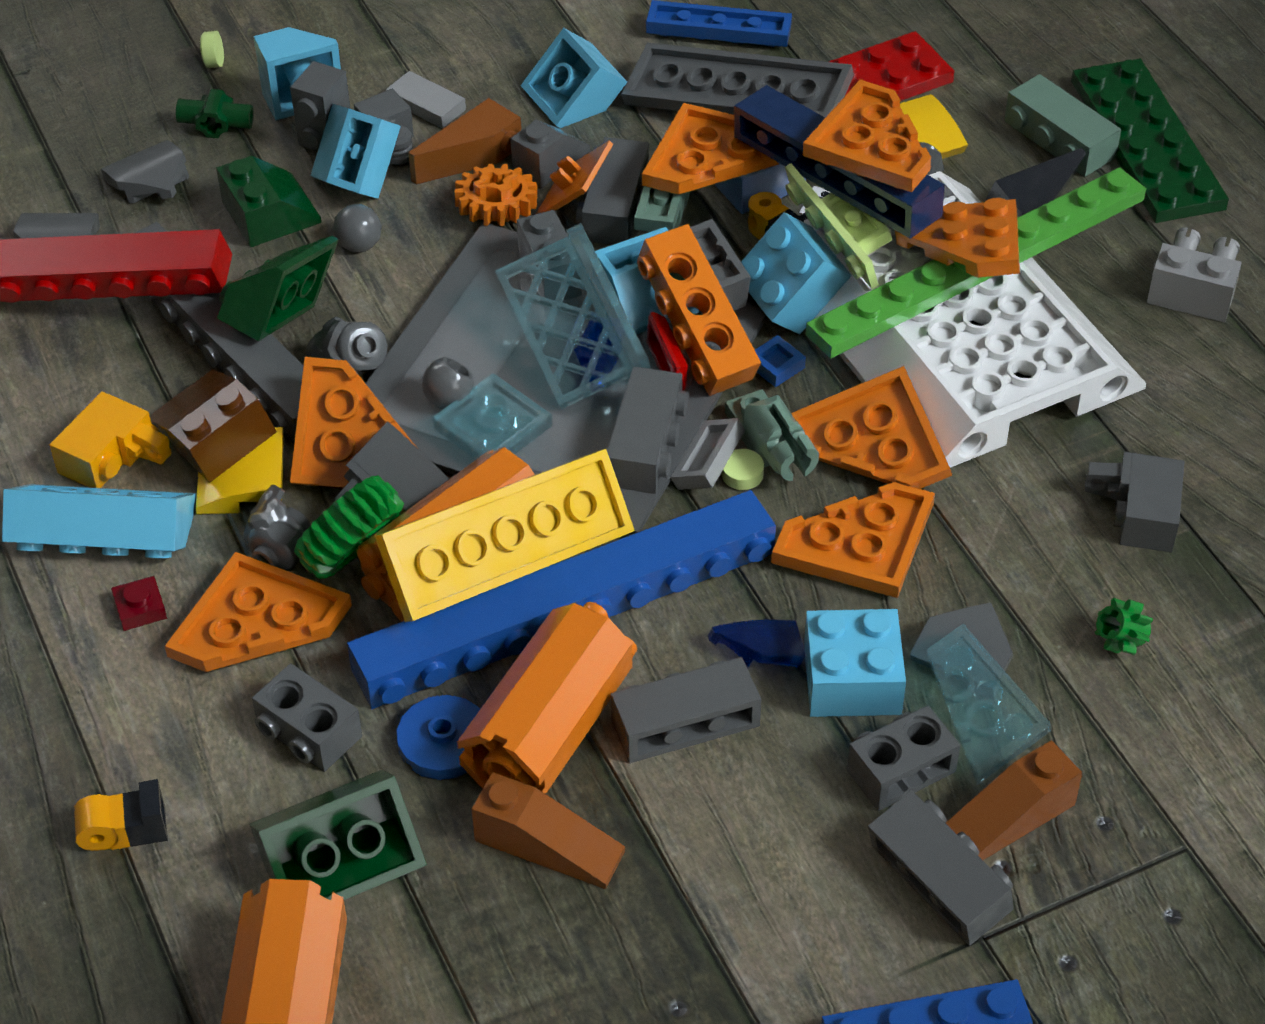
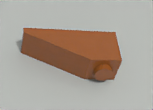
[408,98,521,184]
[946,740,1082,860]
[472,772,625,889]

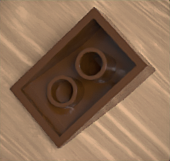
[150,370,277,483]

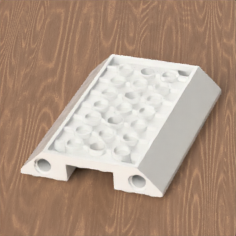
[804,171,1146,468]

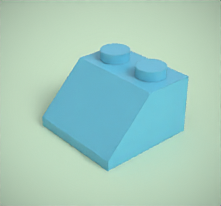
[253,27,341,120]
[520,28,627,128]

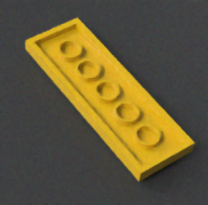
[375,449,635,622]

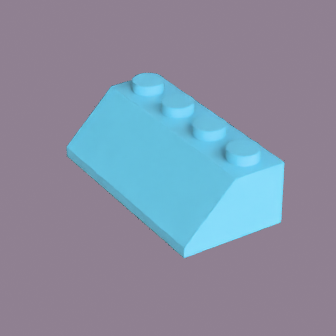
[2,484,197,558]

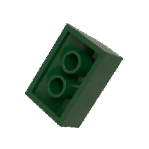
[217,236,339,341]
[249,769,427,900]

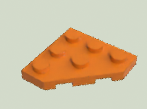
[803,80,931,192]
[642,103,779,195]
[895,198,1020,278]
[290,357,417,489]
[791,366,952,489]
[771,482,935,598]
[165,552,352,672]

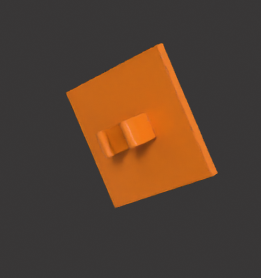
[536,140,613,214]

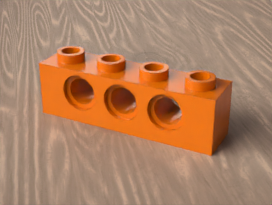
[637,224,761,396]

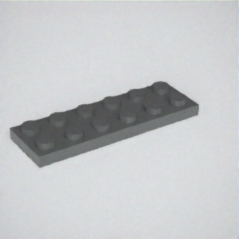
[621,42,854,118]

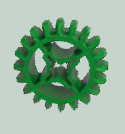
[294,475,404,579]

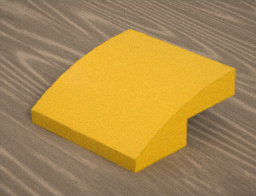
[900,94,968,159]
[196,427,284,514]

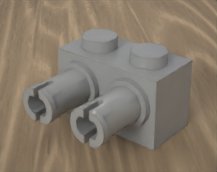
[1147,228,1242,323]

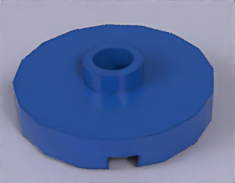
[396,695,480,780]

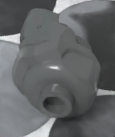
[306,317,388,374]
[244,484,311,571]

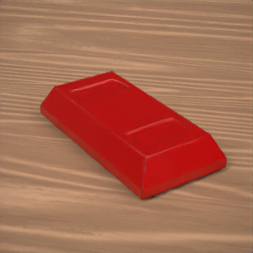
[646,312,688,391]

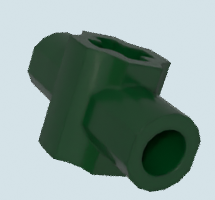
[175,89,254,138]

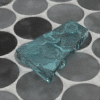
[927,624,1051,785]

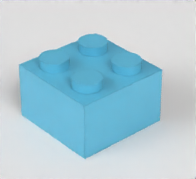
[741,212,852,335]
[804,609,906,717]

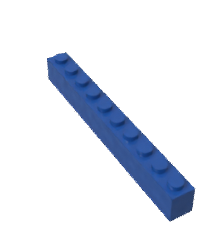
[347,490,776,709]

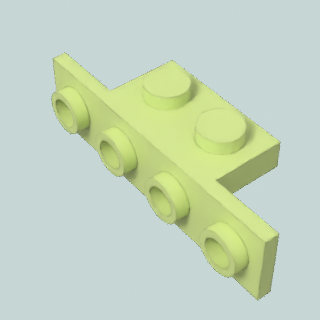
[785,163,892,289]

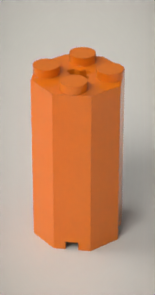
[357,447,535,622]
[457,602,637,794]
[221,879,347,1024]

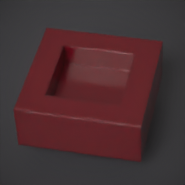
[111,576,167,631]

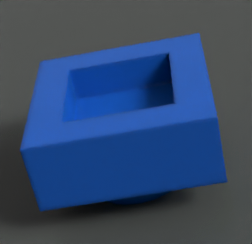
[755,335,806,388]

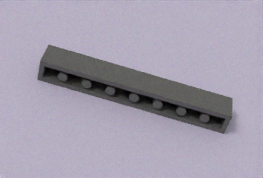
[135,222,303,444]

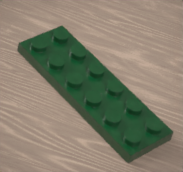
[1071,58,1229,223]

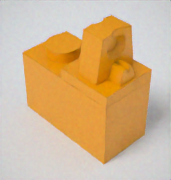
[49,391,172,488]

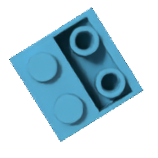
[310,103,401,198]
[594,227,701,337]

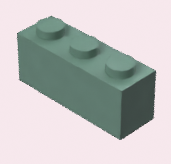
[1004,74,1121,177]

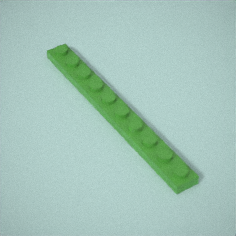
[806,167,1146,359]

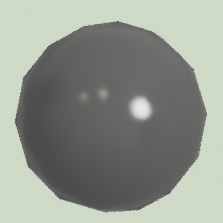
[332,204,382,253]
[422,357,474,409]

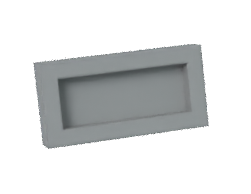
[386,71,466,129]
[670,418,745,490]

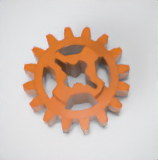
[454,163,537,226]

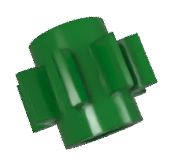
[1095,598,1153,655]

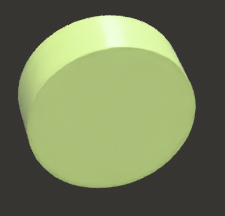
[200,31,224,68]
[721,449,764,490]

